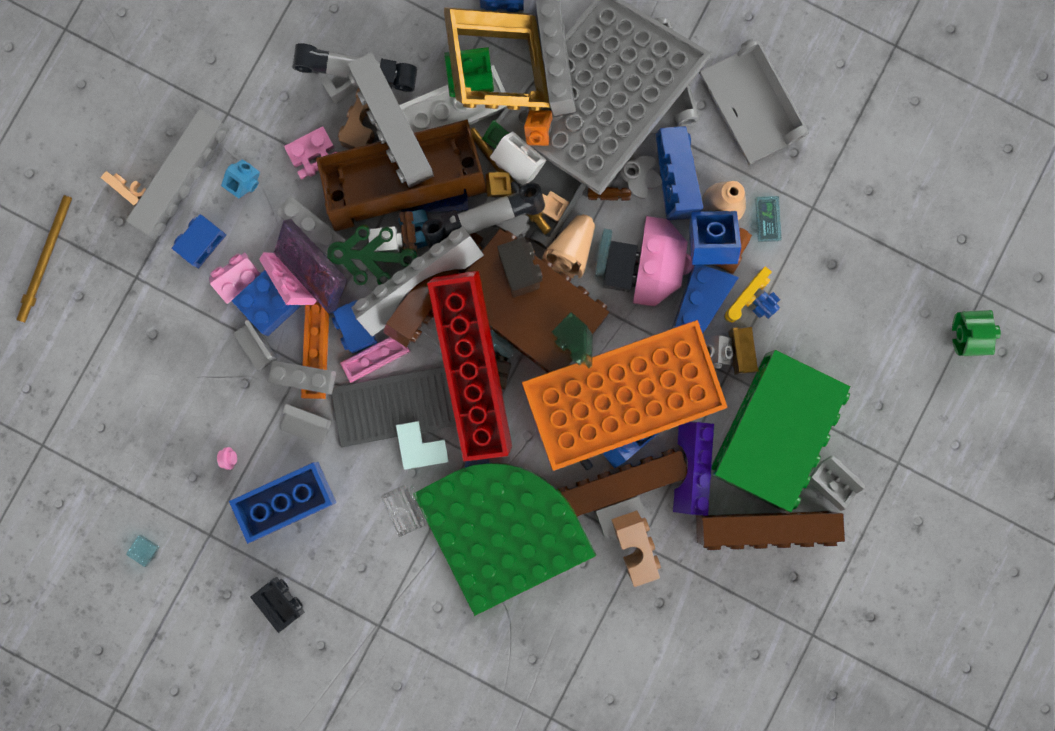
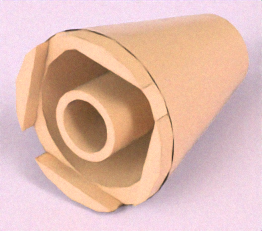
[702,181,746,220]
[542,214,595,278]

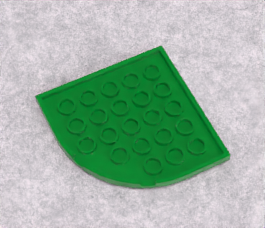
[413,463,596,616]

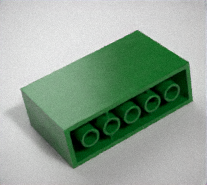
[711,350,851,512]

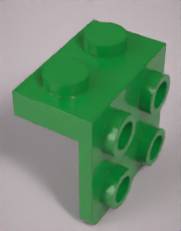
[444,47,494,98]

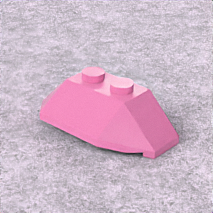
[633,216,688,307]

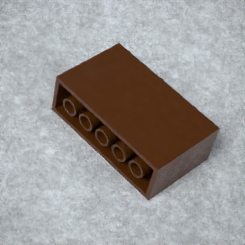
[466,229,609,373]

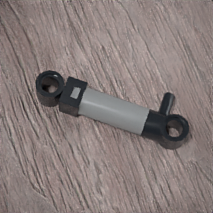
[292,43,418,92]
[422,181,545,249]

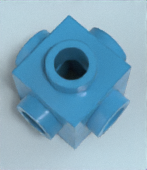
[221,159,260,199]

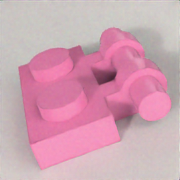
[284,126,337,180]

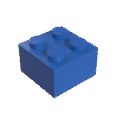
[689,211,741,265]
[231,270,301,336]

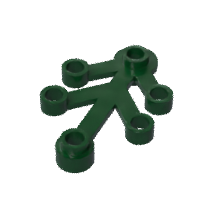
[327,225,418,285]

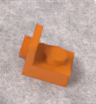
[524,110,552,146]

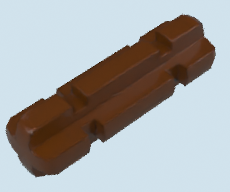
[587,187,631,201]
[399,211,417,257]

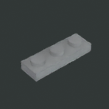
[268,360,336,394]

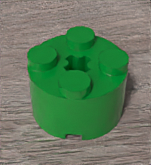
[952,310,1001,356]

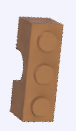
[338,88,375,149]
[611,511,661,587]

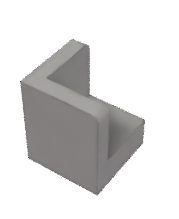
[319,75,357,104]

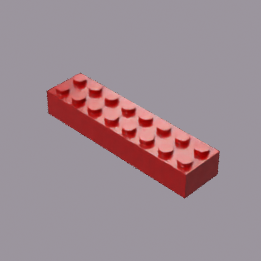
[427,270,512,461]

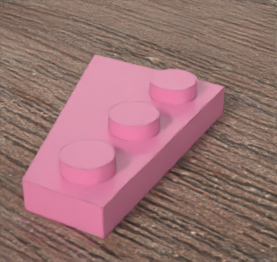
[259,252,319,305]

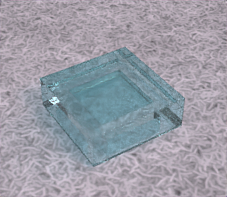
[126,535,160,567]

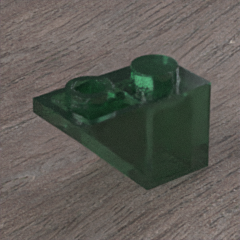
[552,312,593,368]

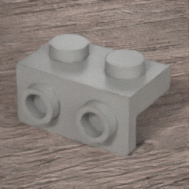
[810,456,866,511]

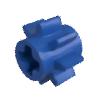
[752,291,781,319]

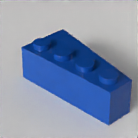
[655,126,703,221]
[672,265,739,334]

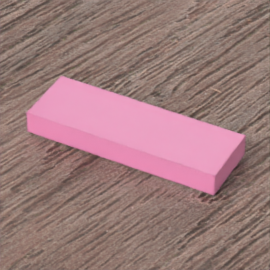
[340,337,411,383]

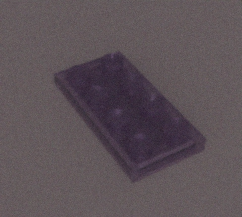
[274,219,347,313]

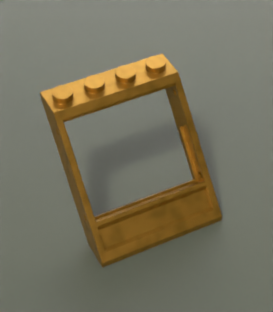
[444,7,550,111]

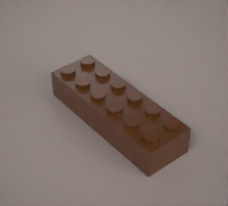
[696,511,845,550]

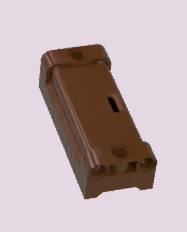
[316,119,487,232]

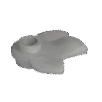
[620,156,662,199]

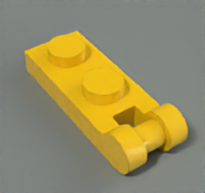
[724,266,772,323]

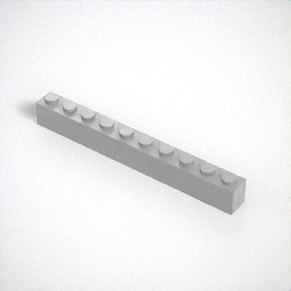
[276,195,440,346]

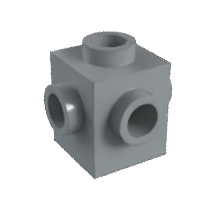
[703,335,733,369]

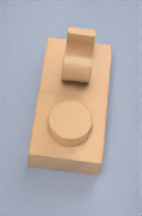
[100,171,146,206]

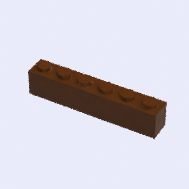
[383,233,483,348]
[556,448,688,517]

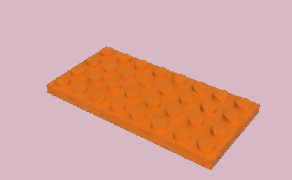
[521,320,728,471]

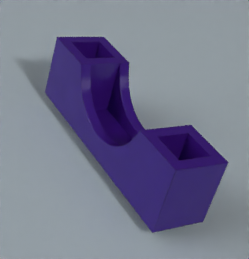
[673,422,714,515]

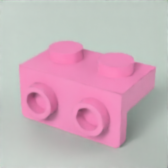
[209,252,261,304]

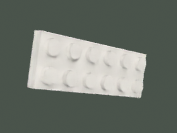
[375,65,507,133]

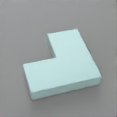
[396,421,449,470]

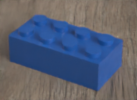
[229,462,337,544]

